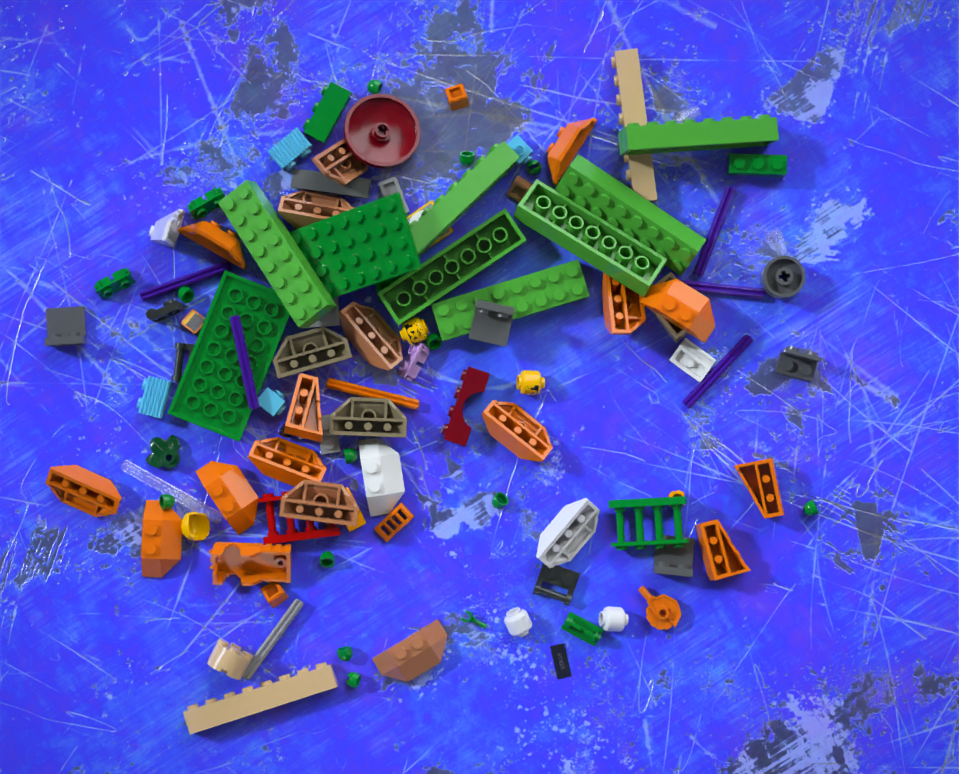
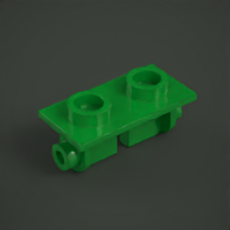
[187,187,226,220]
[94,268,136,300]
[561,612,604,647]

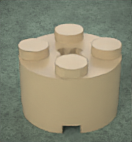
[207,638,253,680]

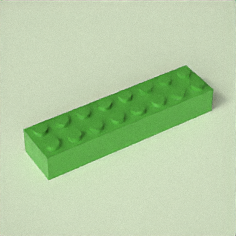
[618,114,779,156]
[409,141,520,256]
[555,154,706,276]
[513,179,667,297]
[218,180,337,328]
[377,208,527,327]
[431,259,589,342]

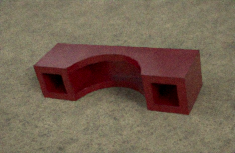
[441,366,490,446]

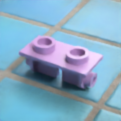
[398,342,430,382]

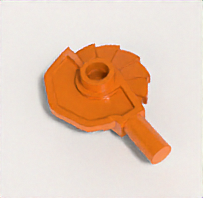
[638,585,681,630]

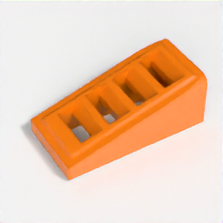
[374,502,415,542]

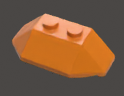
[546,118,597,186]
[178,221,247,271]
[601,273,646,335]
[639,279,715,343]
[482,400,553,462]
[248,437,327,487]
[196,461,259,535]
[45,465,122,517]
[141,500,183,578]

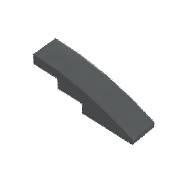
[291,169,372,199]

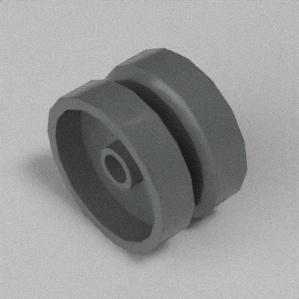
[761,256,805,299]

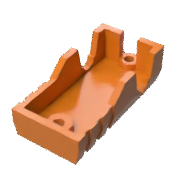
[209,542,292,586]

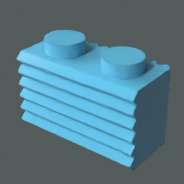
[267,127,312,171]
[136,376,173,419]

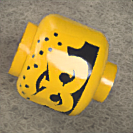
[399,317,429,345]
[516,370,545,395]

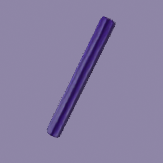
[693,186,736,277]
[140,261,231,302]
[680,280,765,299]
[230,315,259,410]
[683,334,753,408]

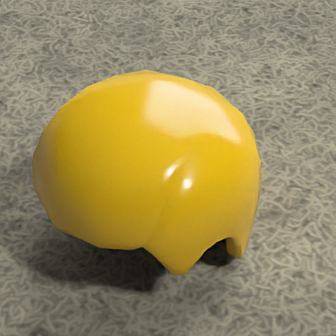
[181,512,210,541]

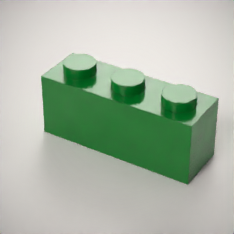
[303,82,352,145]
[727,153,787,177]

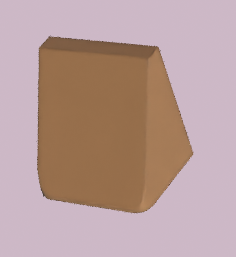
[506,175,533,203]

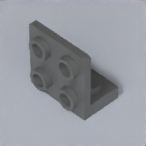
[469,299,515,347]
[44,306,87,347]
[775,346,822,382]
[653,535,695,577]

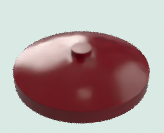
[344,94,420,169]

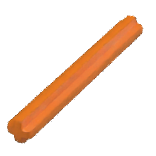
[326,378,420,410]

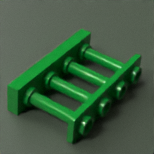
[608,496,690,550]

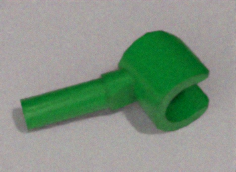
[461,611,487,629]

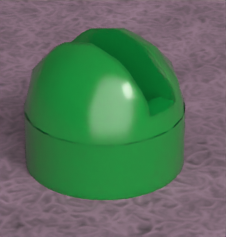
[367,79,383,94]
[459,151,475,166]
[526,160,542,176]
[178,286,195,303]
[426,333,442,350]
[343,448,358,464]
[492,492,509,509]
[159,494,175,510]
[803,500,819,516]
[319,551,335,568]
[336,646,353,661]
[346,672,361,689]

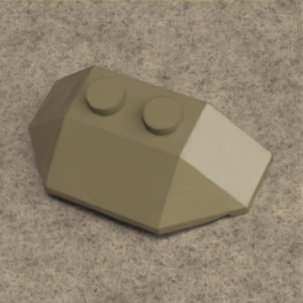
[273,326,352,379]
[329,397,407,438]

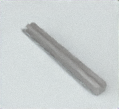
[243,599,304,680]

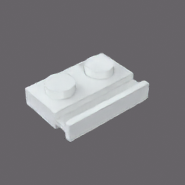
[669,338,716,383]

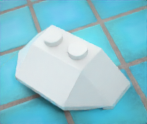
[358,438,405,517]
[536,498,600,568]

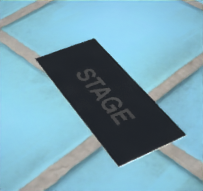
[550,643,571,679]

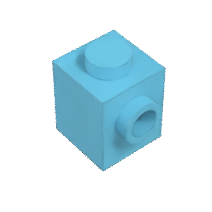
[507,134,533,166]
[258,387,286,417]

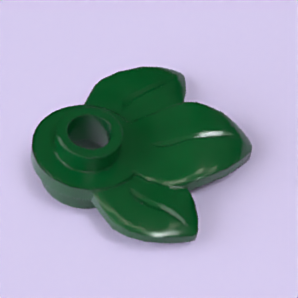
[146,434,180,468]

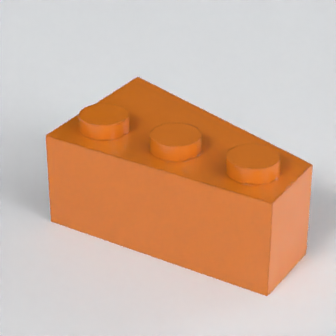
[284,373,323,442]
[734,458,785,519]
[694,519,751,581]

